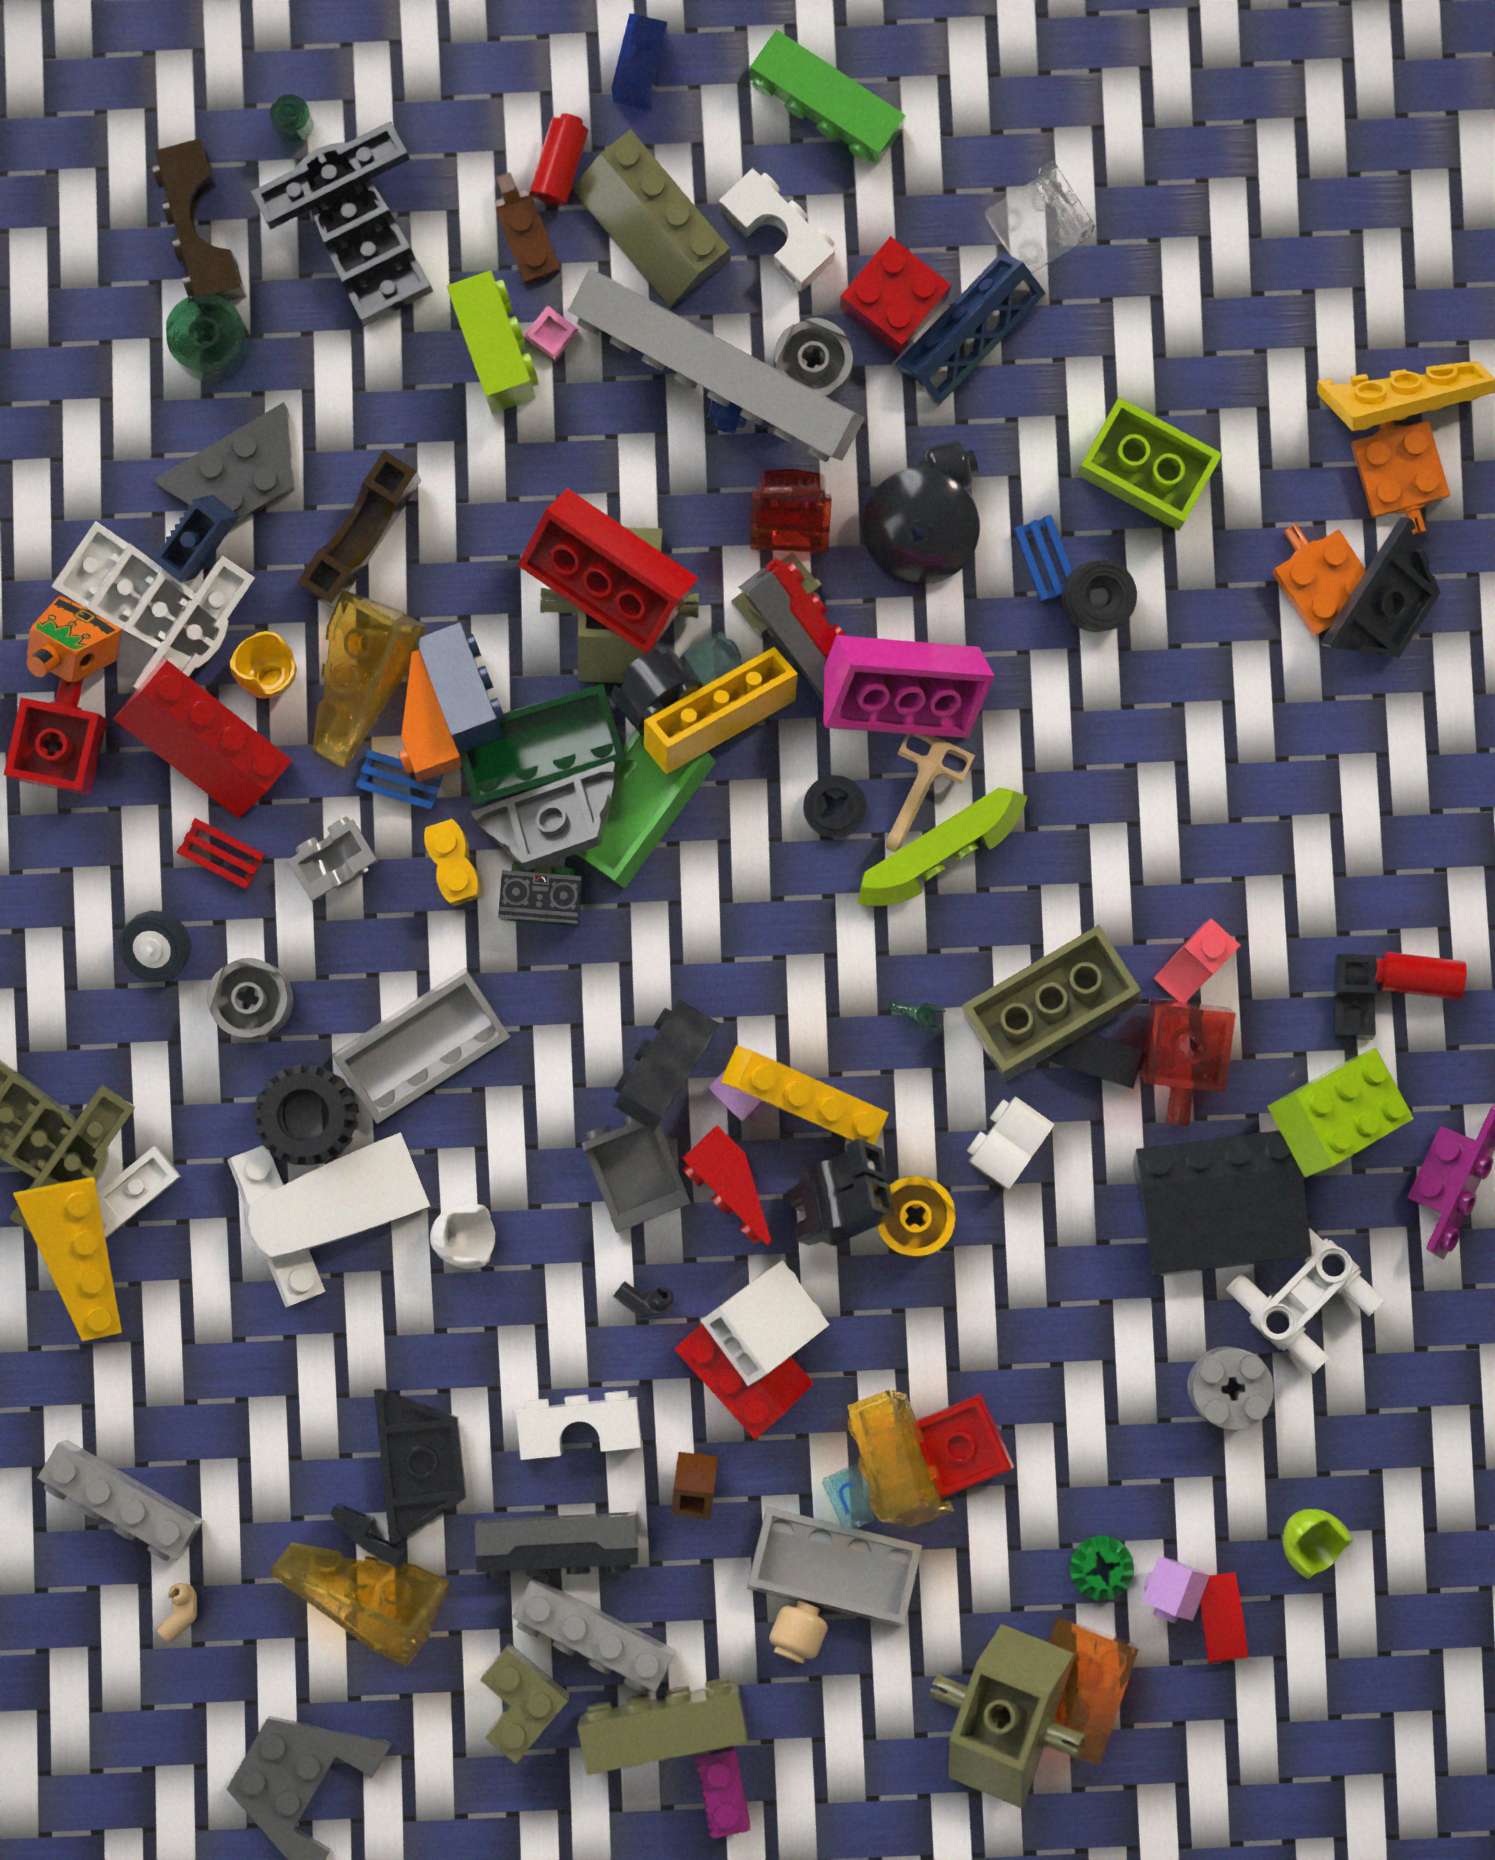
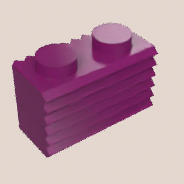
[695,1745,750,1838]

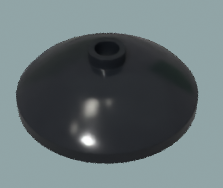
[862,467,980,584]

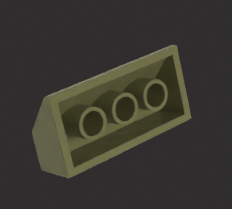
[572,129,730,309]

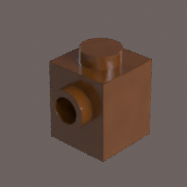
[670,1452,718,1520]

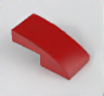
[1199,1572,1248,1664]

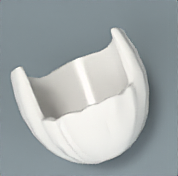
[430,1203,495,1269]

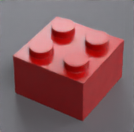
[839,236,951,356]

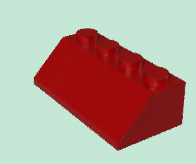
[517,488,698,654]
[113,657,293,818]

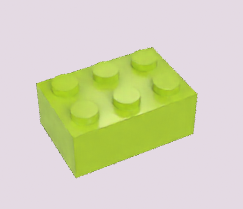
[446,270,539,414]
[1076,397,1223,531]
[1267,1048,1414,1177]

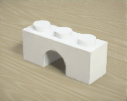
[719,168,835,292]
[516,1391,642,1460]

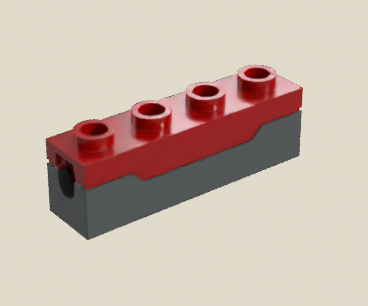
[738,558,846,704]

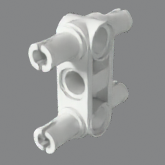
[1226,1228,1385,1374]

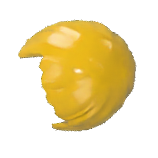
[230,631,297,699]

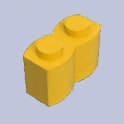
[424,819,481,906]

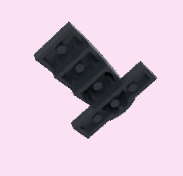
[251,121,434,327]

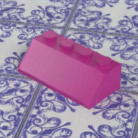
[823,635,994,738]

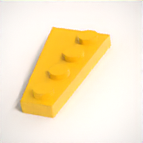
[1317,361,1495,431]
[13,1177,122,1341]

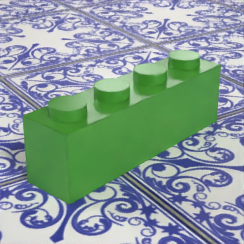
[750,29,906,164]

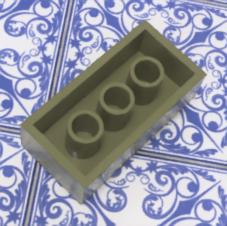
[962,925,1141,1082]
[577,1678,748,1775]

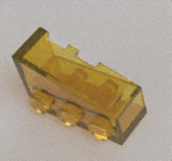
[847,1390,954,1527]

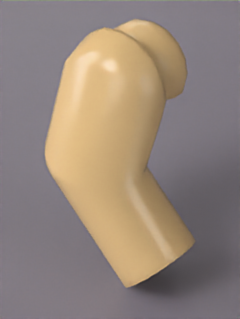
[157,1583,197,1643]

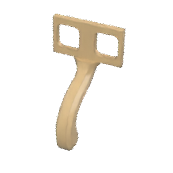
[886,734,975,852]

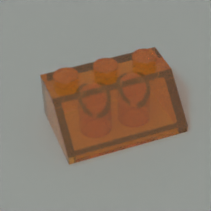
[1049,1617,1139,1766]

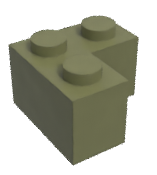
[480,1643,570,1764]

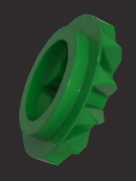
[1070,1536,1134,1601]

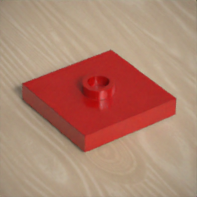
[908,1393,1014,1499]

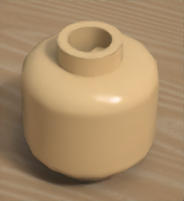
[769,1600,828,1664]

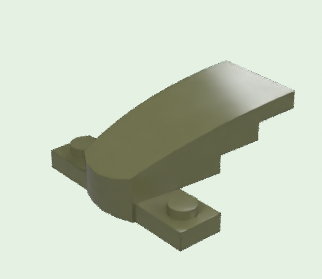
[0,1060,135,1232]

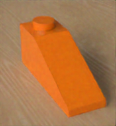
[398,649,462,783]

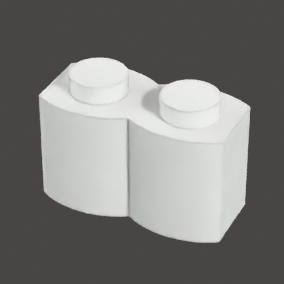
[967,1096,1055,1190]

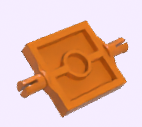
[1351,420,1450,536]
[1271,523,1366,638]

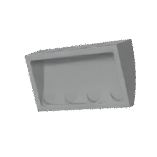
[333,967,510,1124]
[746,1507,922,1628]

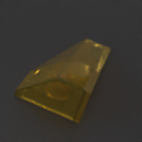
[312,590,427,768]
[270,1542,451,1667]

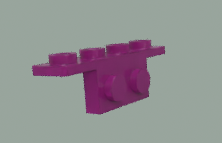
[1407,1105,1495,1259]

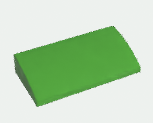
[576,730,716,889]

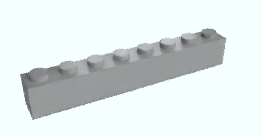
[568,269,865,462]

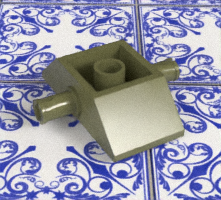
[540,527,699,684]
[929,1624,1087,1808]

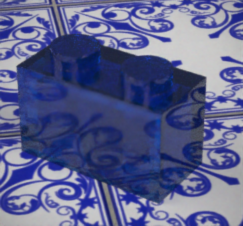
[611,13,669,111]

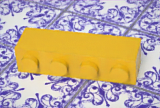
[644,647,798,774]
[721,1045,889,1145]

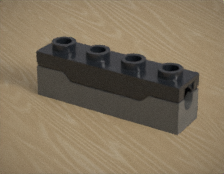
[474,1511,639,1579]

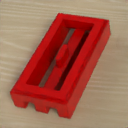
[176,818,266,890]

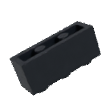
[614,999,720,1131]

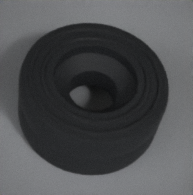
[1061,560,1137,632]

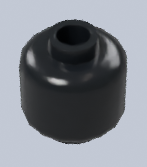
[918,441,978,490]

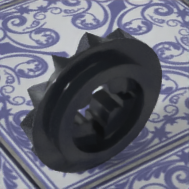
[803,775,866,838]

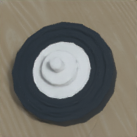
[119,910,191,982]

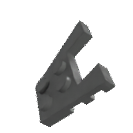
[227,1716,392,1860]

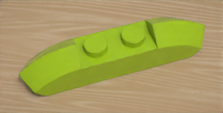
[857,787,1028,906]

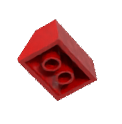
[674,1294,814,1440]

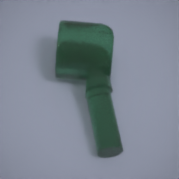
[887,1001,946,1029]

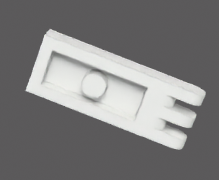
[97,1146,181,1240]

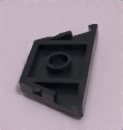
[1320,517,1441,658]
[374,1388,467,1544]

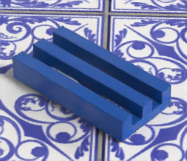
[1013,515,1072,603]
[356,749,444,811]

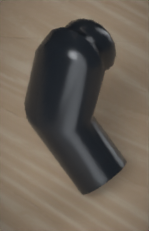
[613,1281,674,1318]

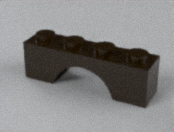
[152,138,246,309]
[297,450,422,611]

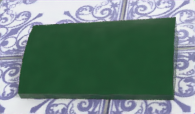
[459,683,626,805]

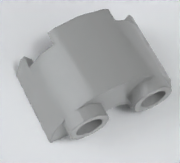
[287,817,378,901]

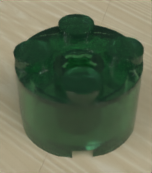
[166,294,251,383]

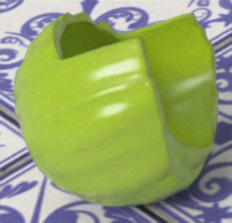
[1282,1509,1353,1579]

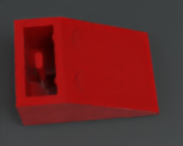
[682,1125,771,1245]

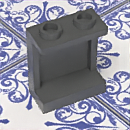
[581,1116,691,1233]

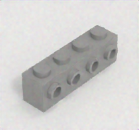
[37,1439,204,1561]
[511,1577,675,1693]

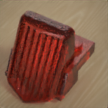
[750,468,832,553]

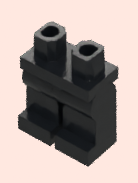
[787,1138,896,1246]

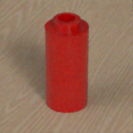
[529,113,588,206]
[1375,951,1467,1000]

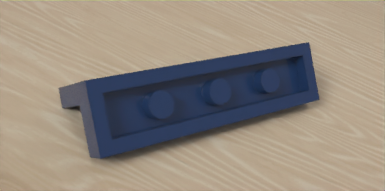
[895,252,1046,405]

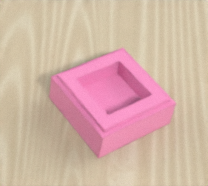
[524,306,579,362]

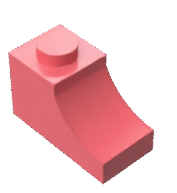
[1152,918,1240,1006]

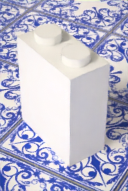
[701,1260,830,1386]

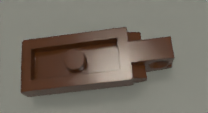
[494,172,561,285]

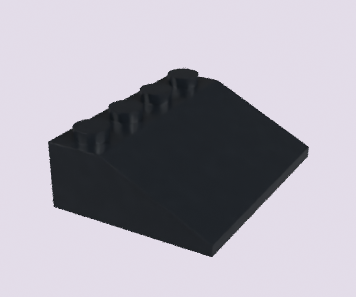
[1133,1130,1312,1277]

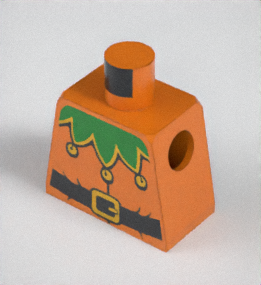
[26,595,122,682]

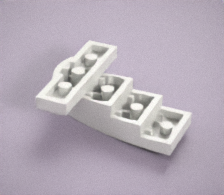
[51,521,255,689]
[227,1132,430,1308]

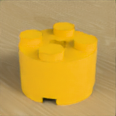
[876,1176,956,1257]

